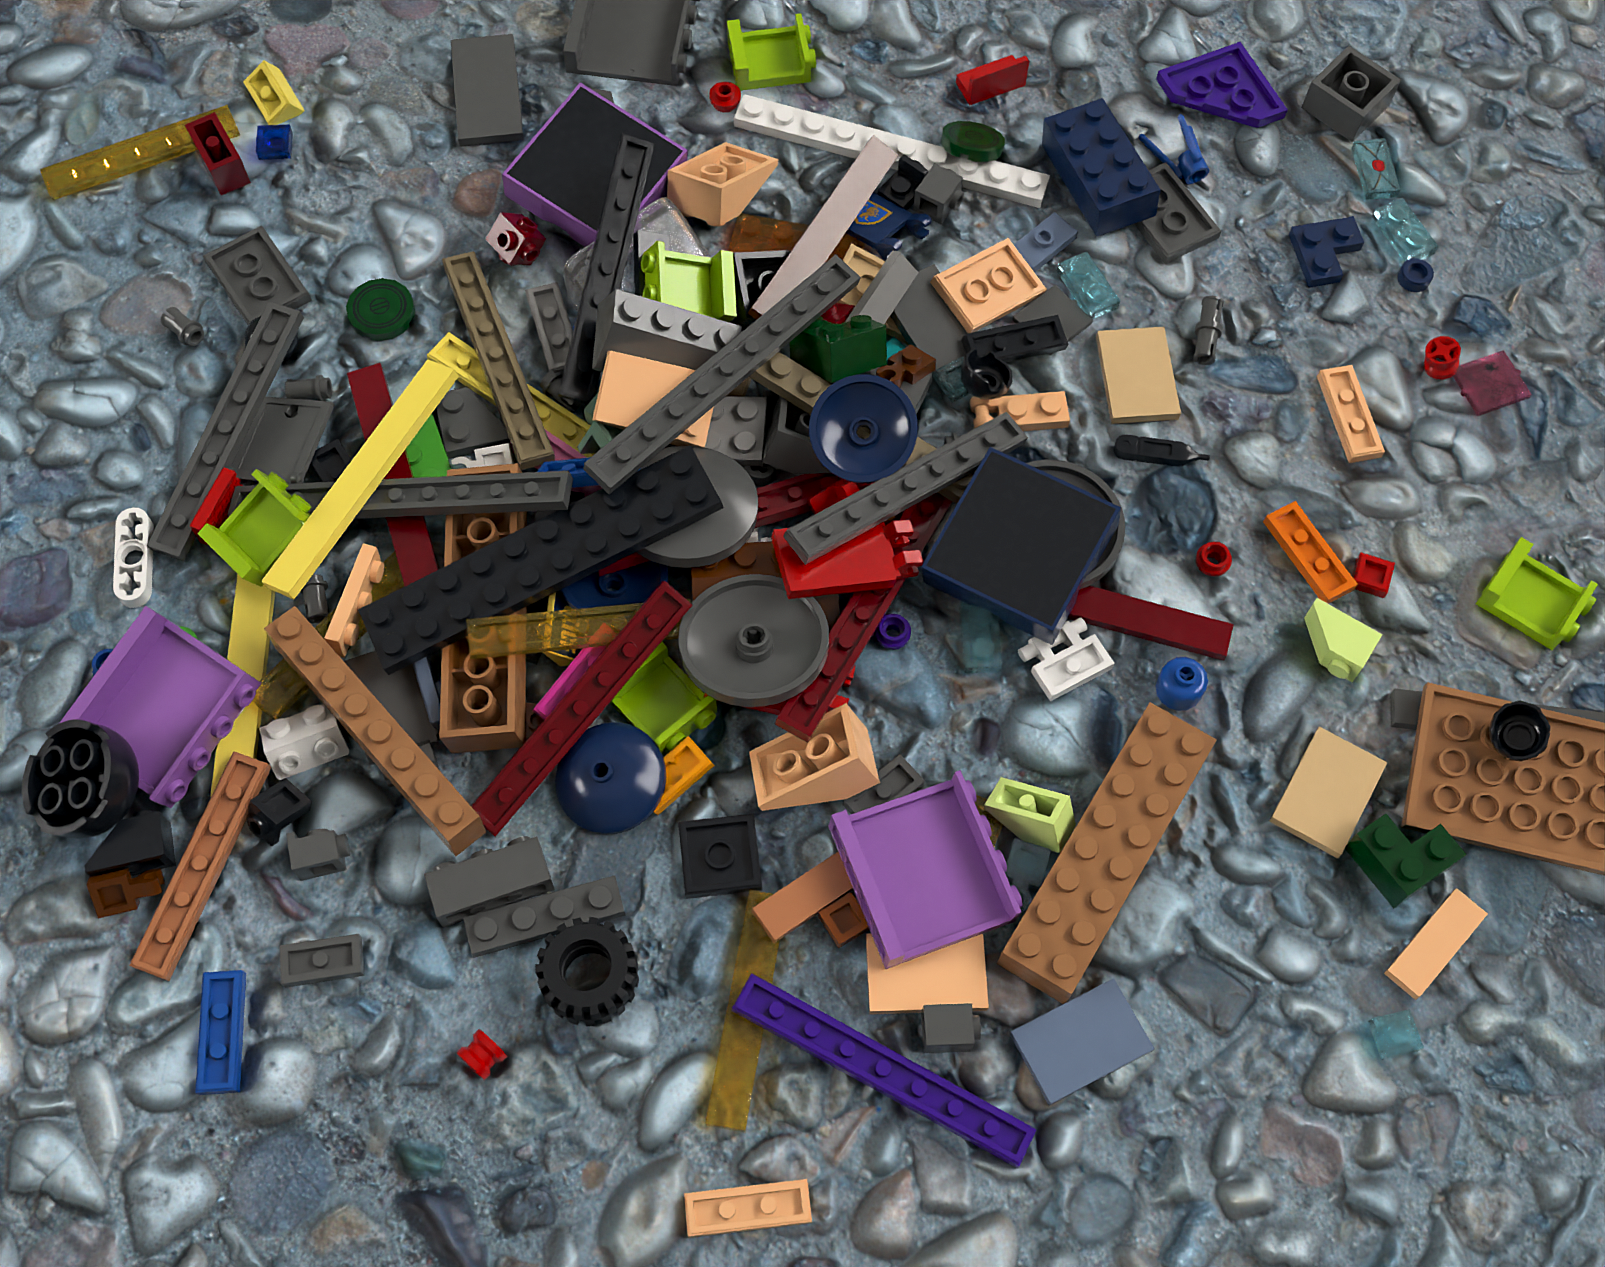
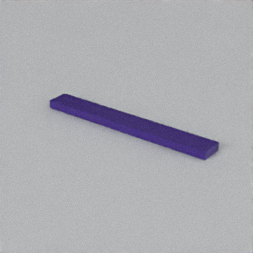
[732,973,1037,1168]

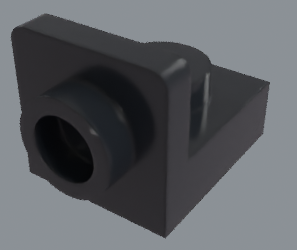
[877,155,928,210]
[247,778,312,846]

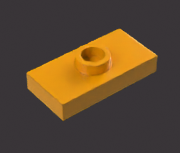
[654,736,715,815]

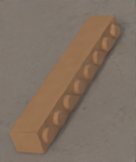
[264,606,486,857]

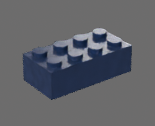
[1042,98,1160,237]

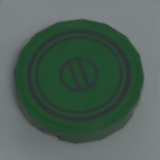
[940,121,1005,162]
[346,278,416,341]

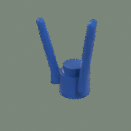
[1139,114,1209,184]

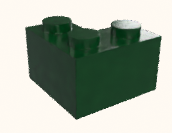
[789,315,887,383]
[1345,813,1467,909]

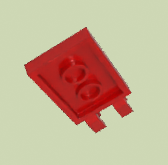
[771,520,923,599]

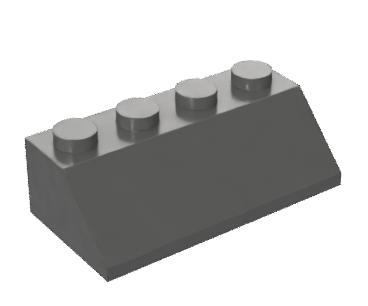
[592,289,742,372]

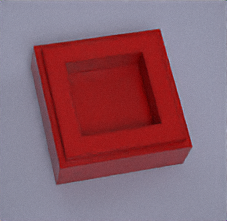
[1352,552,1395,598]

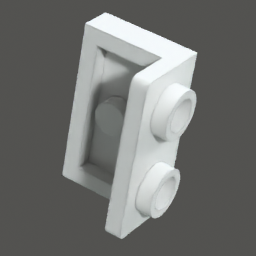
[259,704,349,780]

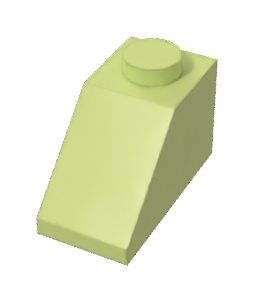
[1304,598,1382,682]
[984,777,1076,853]

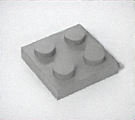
[704,396,768,466]

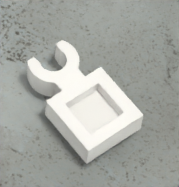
[451,443,515,468]

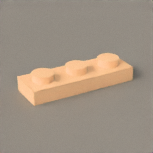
[324,543,384,658]

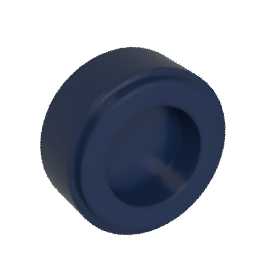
[1397,258,1434,292]

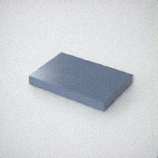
[1009,978,1155,1106]

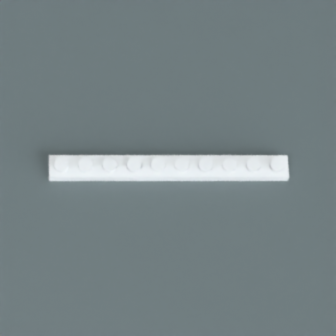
[734,94,1050,208]

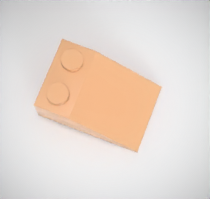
[667,142,778,226]
[592,351,714,448]
[749,703,880,811]

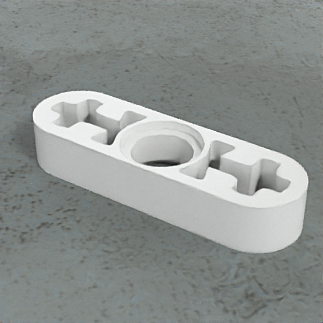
[113,507,154,608]

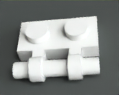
[1018,617,1115,701]

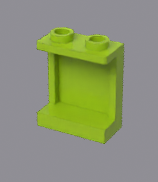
[727,13,816,91]
[641,241,737,322]
[197,469,312,587]
[1475,537,1598,650]
[610,642,717,756]

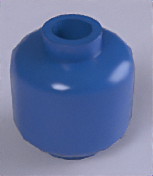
[1155,657,1208,711]

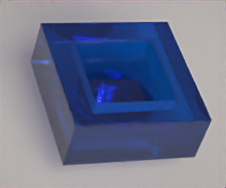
[256,124,293,160]

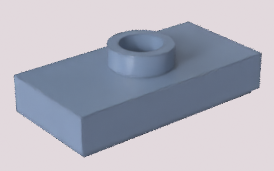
[1014,212,1078,273]
[412,656,441,730]

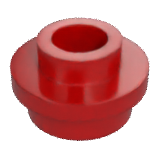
[709,81,741,112]
[1195,542,1232,577]

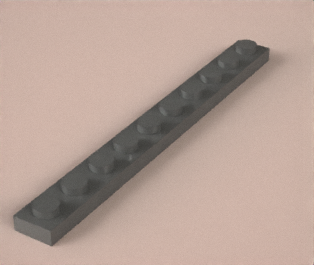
[583,254,861,494]
[227,471,573,519]

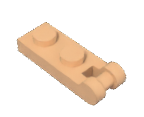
[970,391,1070,431]

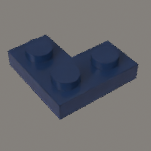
[1288,216,1364,288]

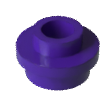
[875,614,911,650]

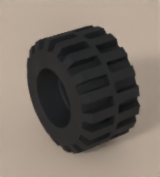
[535,917,639,1026]

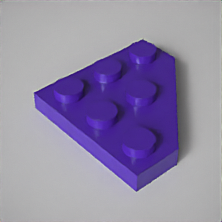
[1156,42,1288,128]

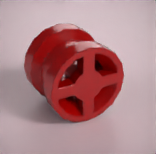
[1424,336,1461,380]
[456,1029,508,1081]

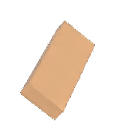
[1317,365,1385,463]
[1384,888,1488,1000]
[684,1179,812,1238]

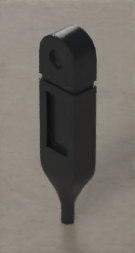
[1113,435,1210,467]

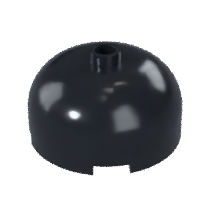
[22,719,139,839]

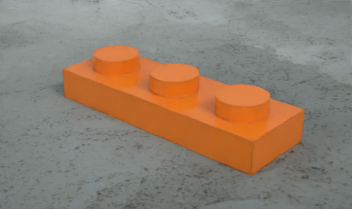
[1263,501,1358,604]

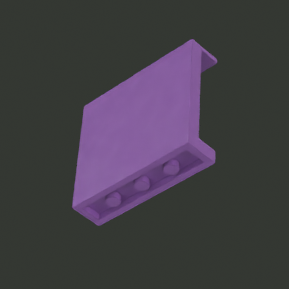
[60,606,261,808]
[828,770,1023,969]

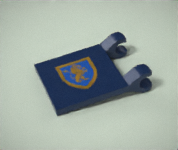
[846,192,932,261]

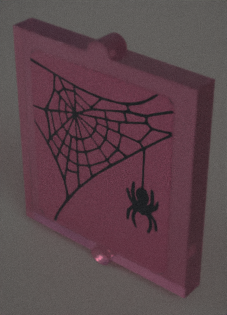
[1453,350,1532,416]

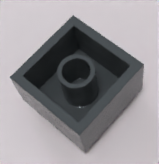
[1301,46,1401,142]

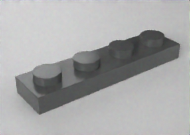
[463,875,626,958]

